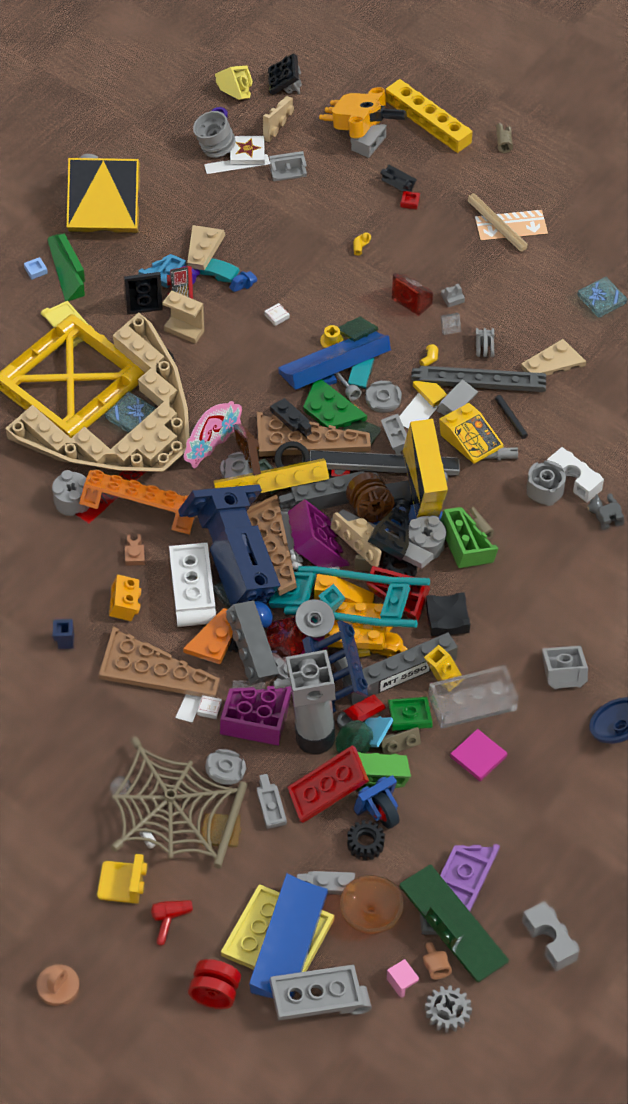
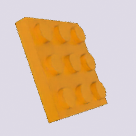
[324,602,388,650]

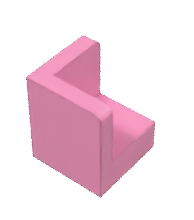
[387,959,419,998]

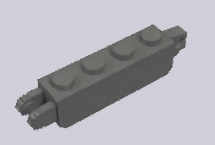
[278,471,379,510]

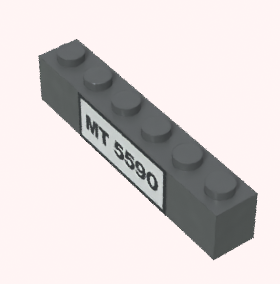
[343,633,458,705]

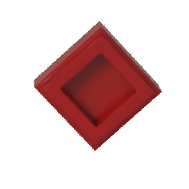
[400,191,420,210]

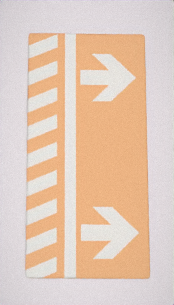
[475,210,548,240]

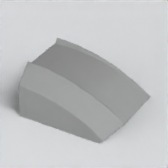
[542,646,588,690]

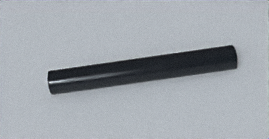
[495,395,528,439]

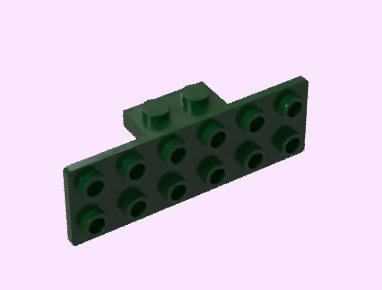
[399,864,509,983]

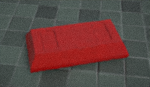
[343,694,386,725]

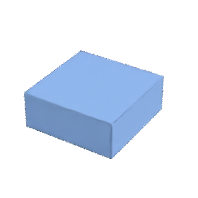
[24,257,48,279]

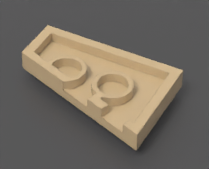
[187,225,225,270]

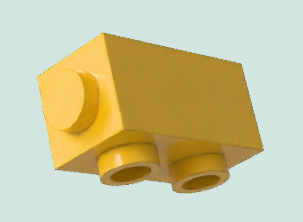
[424,645,463,690]

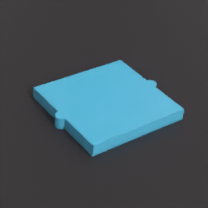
[352,716,393,749]

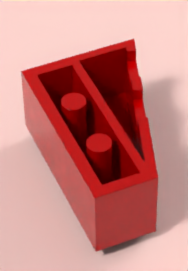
[366,566,430,623]

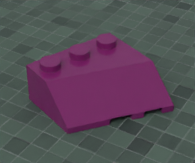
[288,499,350,568]
[220,686,291,746]

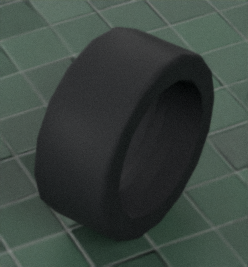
[274,441,310,468]

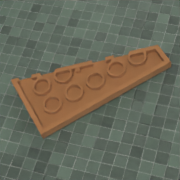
[257,412,371,457]
[247,495,297,596]
[99,626,220,698]

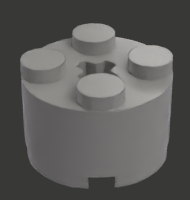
[527,460,566,506]
[52,470,89,516]
[409,516,446,559]

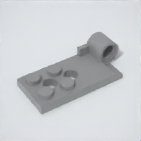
[269,965,372,1020]

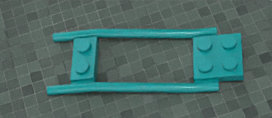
[269,566,430,628]

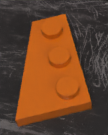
[183,608,233,664]

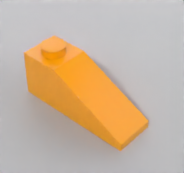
[314,574,374,603]

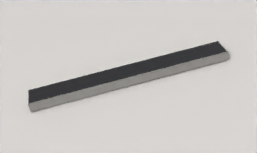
[310,450,460,476]

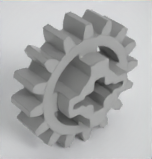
[425,985,472,1033]

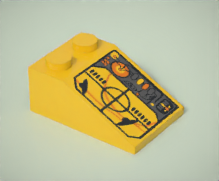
[439,403,504,464]

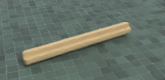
[468,193,528,252]

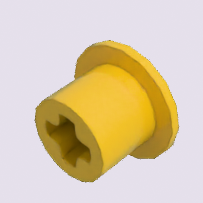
[320,325,344,348]

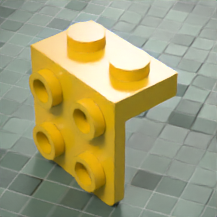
[97,854,148,904]

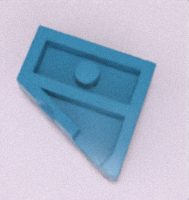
[138,254,186,288]

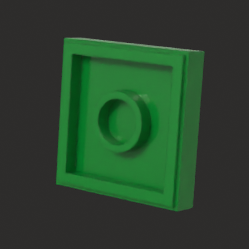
[388,697,433,731]

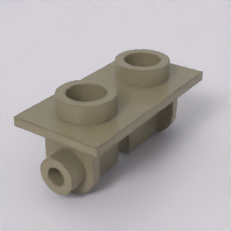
[379,727,421,755]

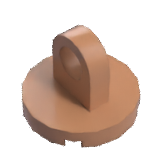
[37,965,80,1006]

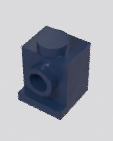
[53,619,74,649]

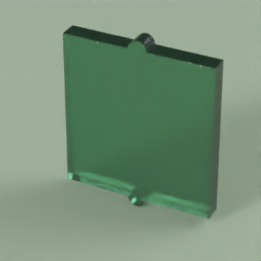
[338,316,378,342]

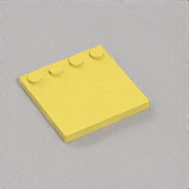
[221,884,335,972]

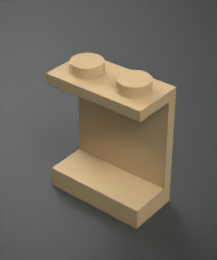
[163,291,204,344]

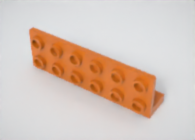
[79,470,194,535]

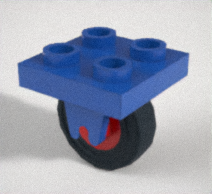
[353,775,400,829]

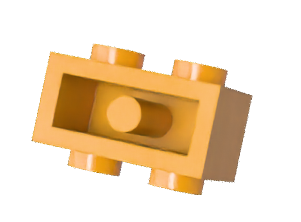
[109,574,141,621]

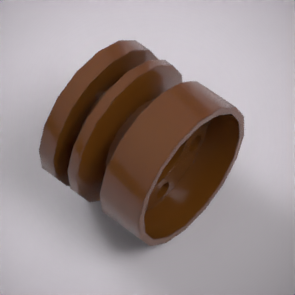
[346,472,394,523]

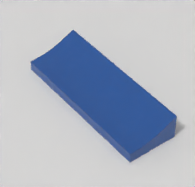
[278,329,391,390]
[249,873,328,999]

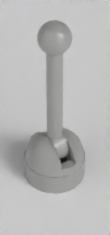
[335,372,361,401]

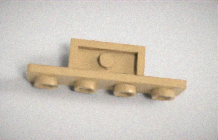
[331,512,381,567]

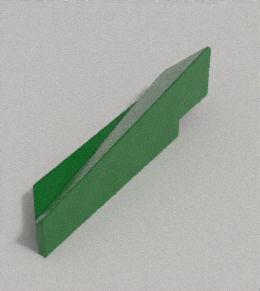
[48,233,85,301]

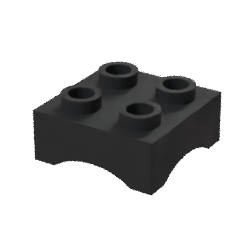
[425,592,471,636]

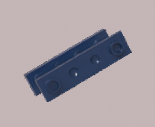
[302,620,369,713]

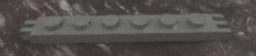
[411,366,546,392]

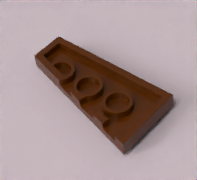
[233,424,261,475]

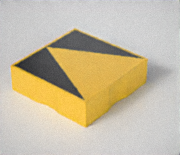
[67,158,140,233]
[403,419,448,518]

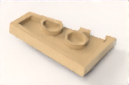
[263,96,294,142]
[521,339,586,376]

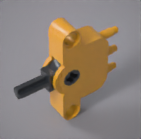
[319,87,407,138]

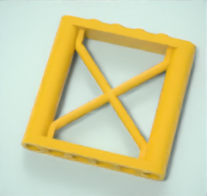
[0,314,145,438]

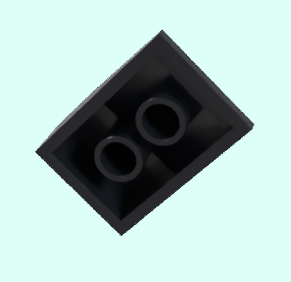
[123,272,163,315]

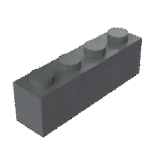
[226,600,279,684]

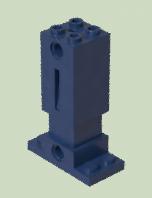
[178,484,281,606]

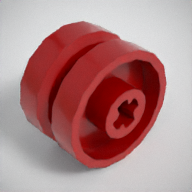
[188,959,241,1009]

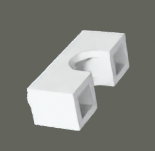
[547,447,604,503]

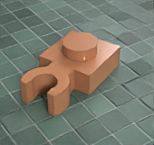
[125,534,145,566]

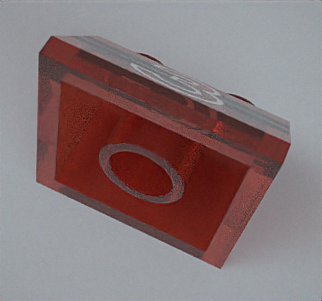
[392,273,433,316]

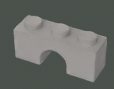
[522,901,580,972]

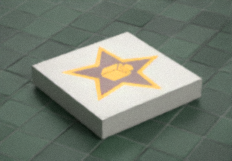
[230,136,265,165]

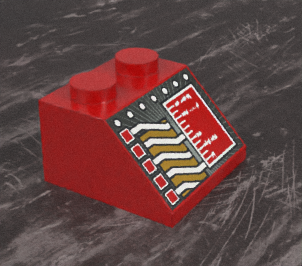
[167,266,193,299]

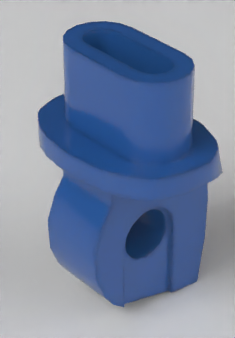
[229,271,257,292]

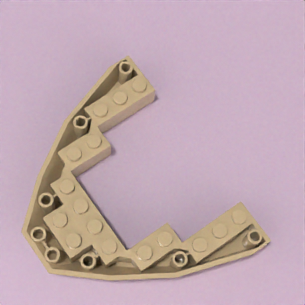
[5,313,190,472]

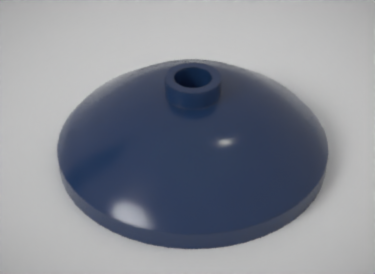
[589,697,628,744]

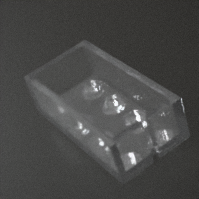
[428,665,518,729]

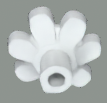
[290,548,303,572]

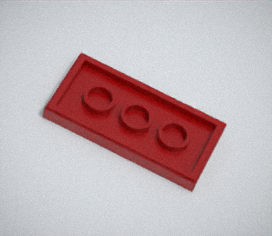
[287,746,369,823]

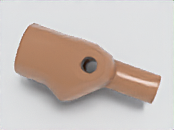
[423,942,452,979]

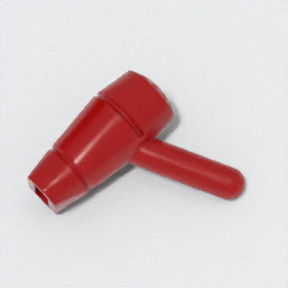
[151,900,193,946]

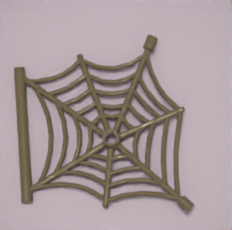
[110,736,247,869]

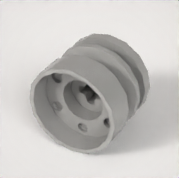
[193,111,236,157]

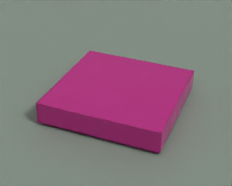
[450,729,508,781]

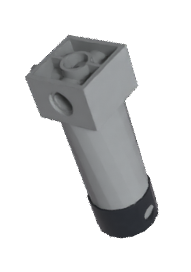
[273,650,336,754]

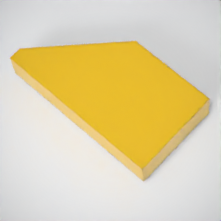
[413,381,447,407]

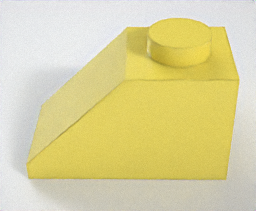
[215,65,253,100]

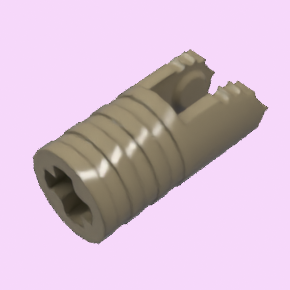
[496,123,513,153]
[469,507,494,540]

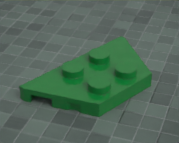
[303,379,367,429]

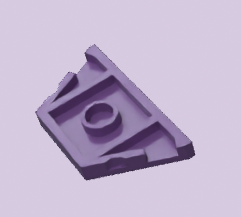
[440,844,500,912]

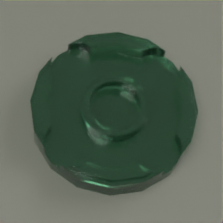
[335,720,373,753]

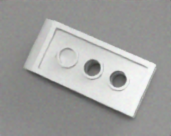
[169,543,216,627]

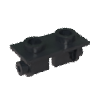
[380,164,417,192]

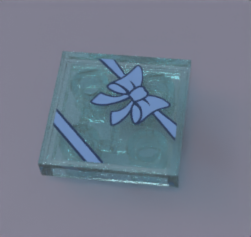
[577,277,628,318]
[105,391,156,432]

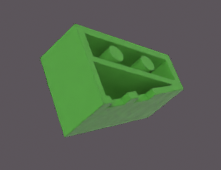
[440,507,499,568]
[358,752,411,791]

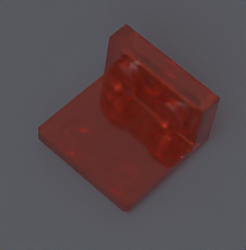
[266,617,308,657]

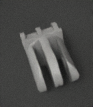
[475,328,495,357]

